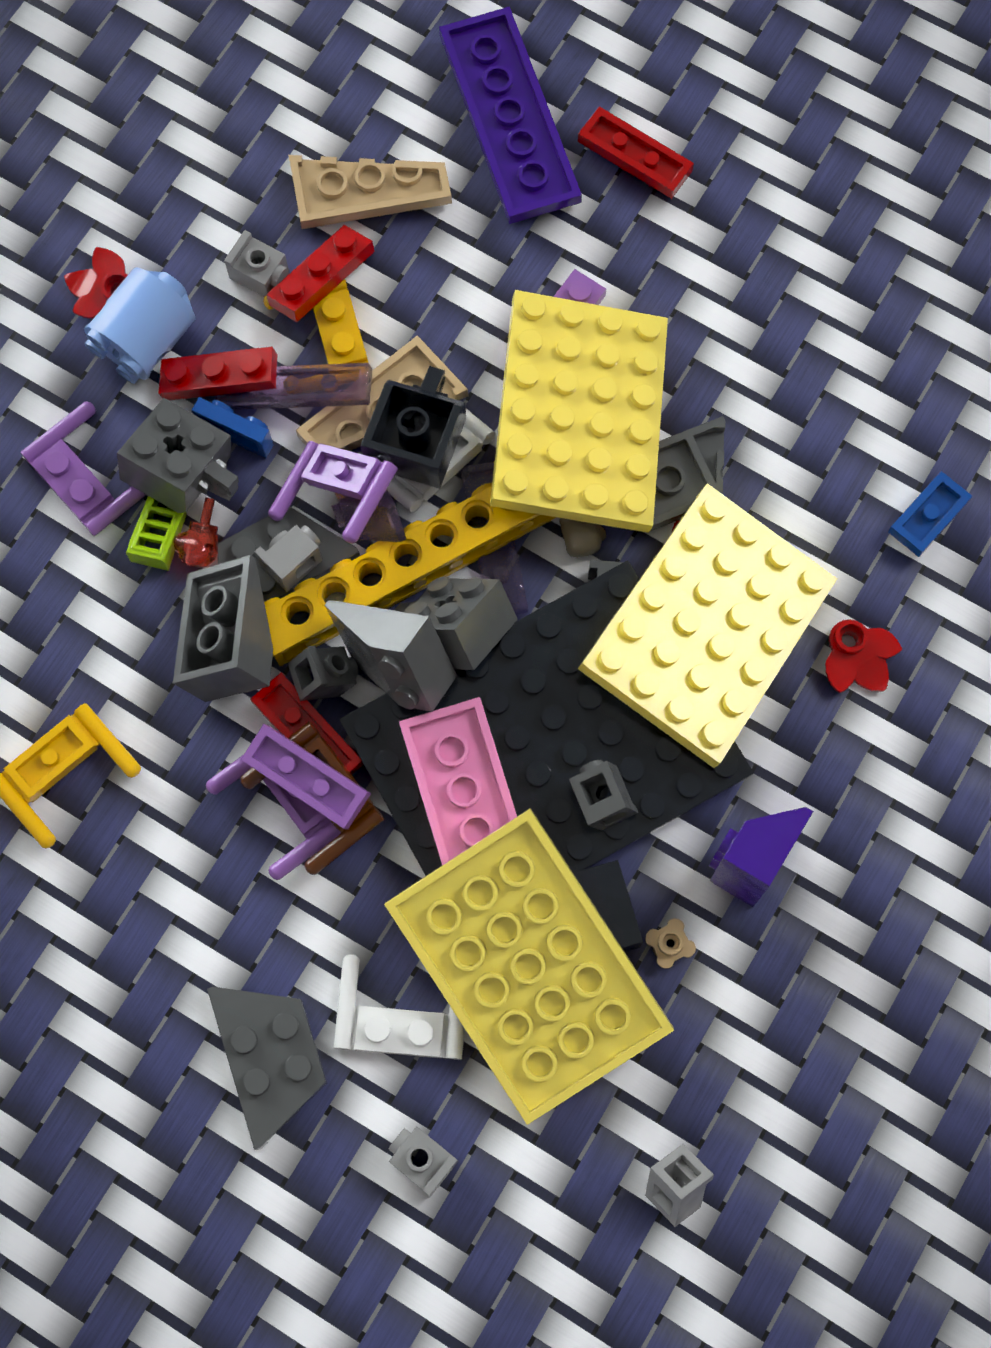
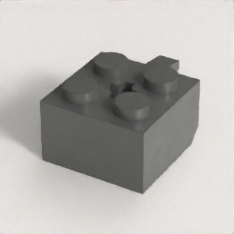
[117,398,239,513]
[394,577,518,670]

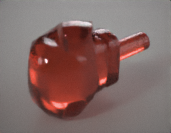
[174,497,218,568]

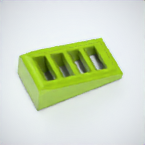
[126,496,187,571]

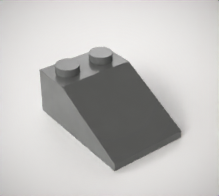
[173,555,273,702]
[325,600,457,712]

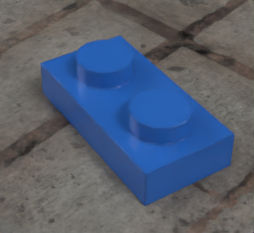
[191,397,274,458]
[888,471,972,557]

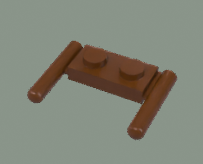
[240,721,385,875]

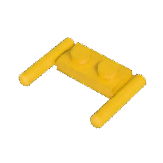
[263,279,371,399]
[0,703,141,849]

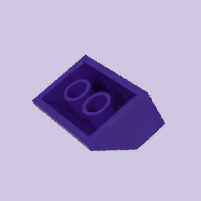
[709,807,814,907]

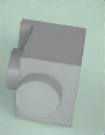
[224,230,289,297]
[254,525,322,592]
[388,1126,459,1196]
[645,1144,714,1227]

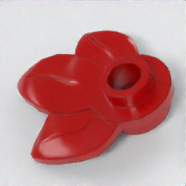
[64,247,128,319]
[825,619,902,693]

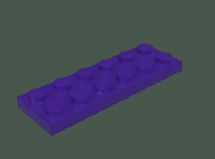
[439,6,582,224]

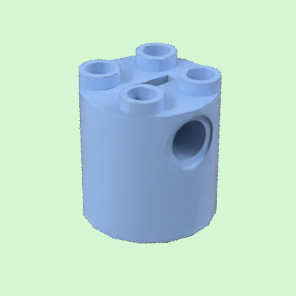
[84,267,196,384]

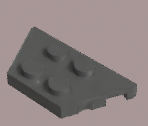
[650,416,726,531]
[217,507,360,602]
[207,987,327,1150]

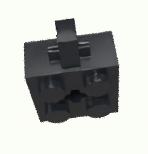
[361,366,466,489]

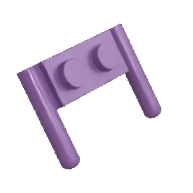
[20,401,146,536]
[268,441,398,544]
[206,730,341,880]

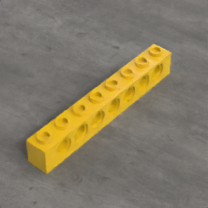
[264,483,557,666]

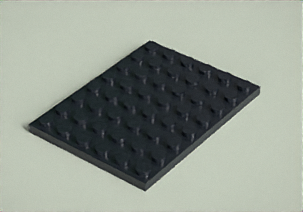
[339,560,754,876]

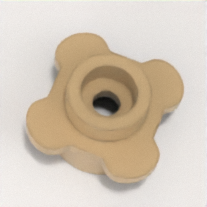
[645,918,696,969]

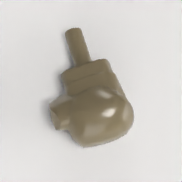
[559,518,606,558]

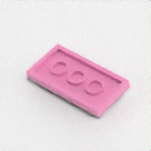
[399,697,517,865]

